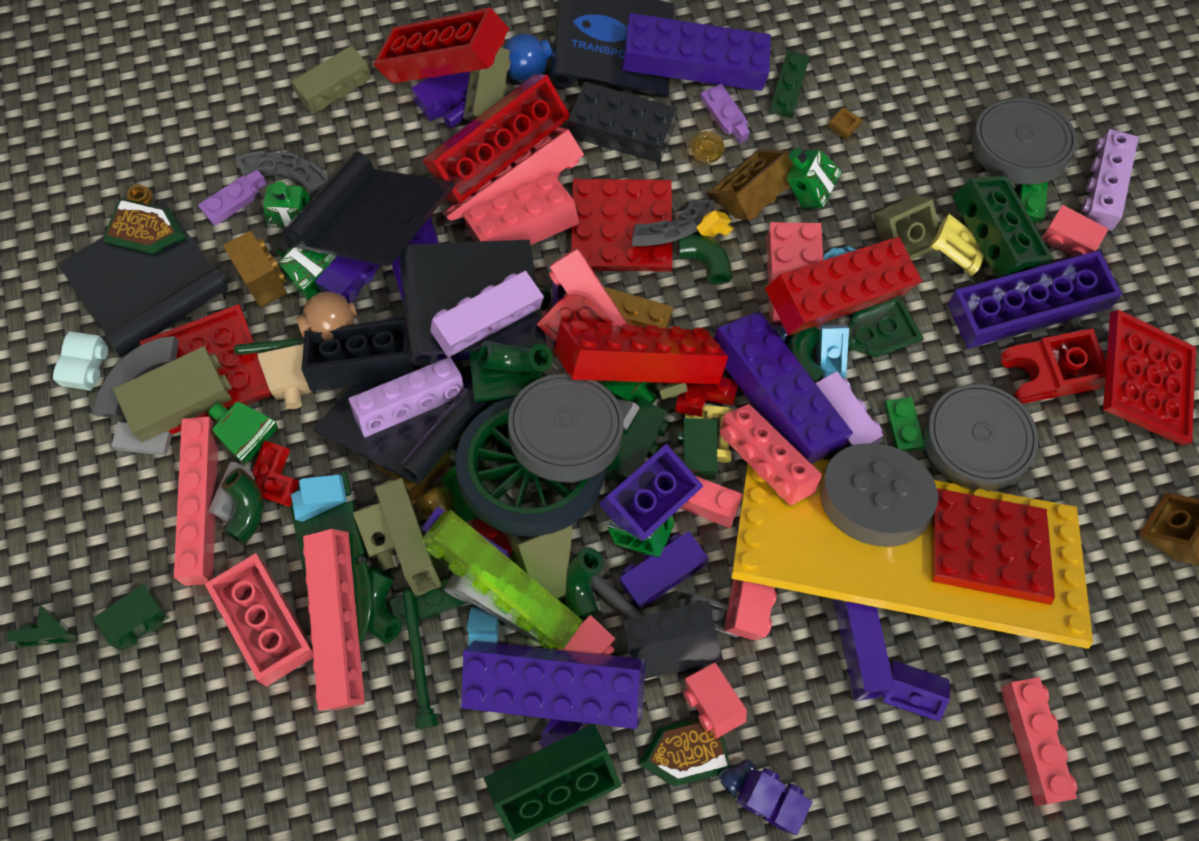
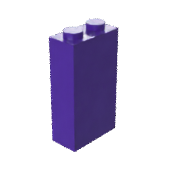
[833,599,895,701]

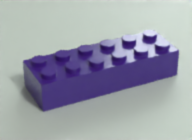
[622,13,771,91]
[947,250,1122,349]
[713,311,853,464]
[461,641,646,729]

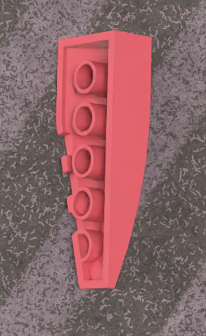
[442,127,584,221]

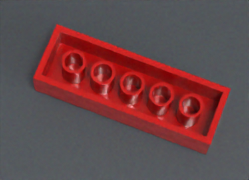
[373,7,509,84]
[422,75,570,203]
[765,237,923,335]
[554,321,729,384]

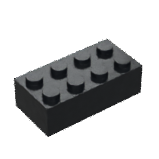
[568,82,677,164]
[301,317,416,391]

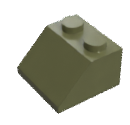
[873,194,939,260]

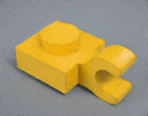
[696,210,734,238]

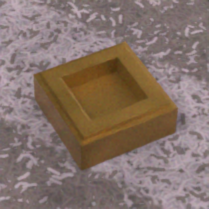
[827,107,862,140]

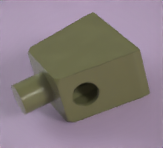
[353,503,398,572]

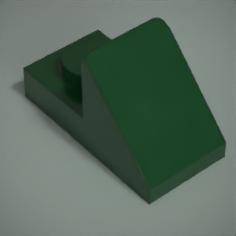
[7,606,78,648]

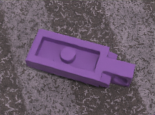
[700,84,750,144]
[198,170,267,226]

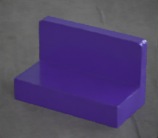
[883,661,950,722]

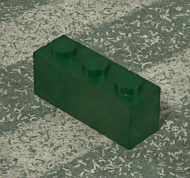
[605,399,670,484]

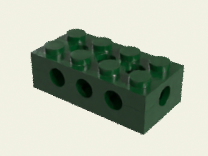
[952,176,1053,279]

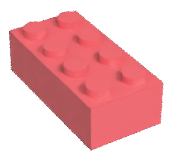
[462,174,579,245]
[766,222,823,328]
[205,553,314,687]

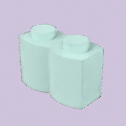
[53,331,108,391]

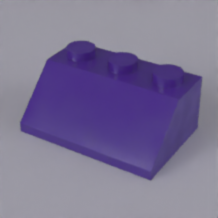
[598,444,703,541]

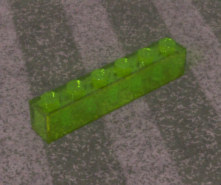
[422,510,583,649]

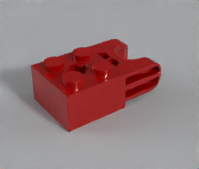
[999,328,1106,404]

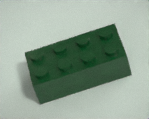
[483,724,622,841]

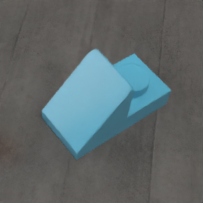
[816,324,849,378]
[291,475,347,522]
[467,607,499,646]

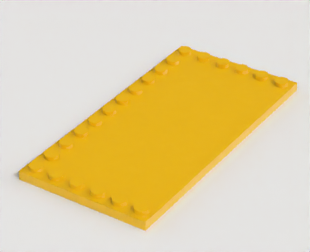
[731,459,1093,649]

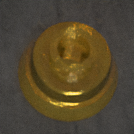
[691,131,725,163]
[418,485,454,517]

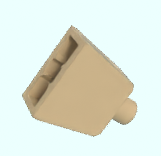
[258,344,312,409]

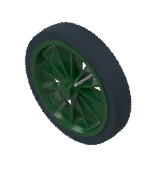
[456,397,606,536]

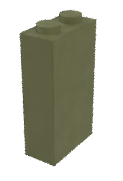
[113,346,232,443]
[375,478,442,597]

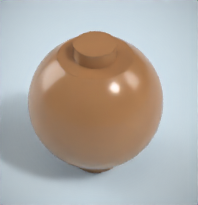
[296,292,358,340]

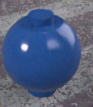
[503,33,553,83]

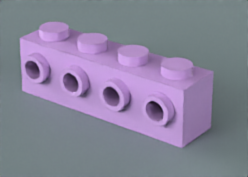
[1081,129,1139,231]
[430,271,544,357]
[348,357,464,438]

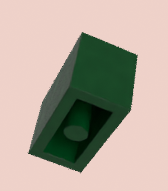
[677,418,718,480]
[93,584,170,651]

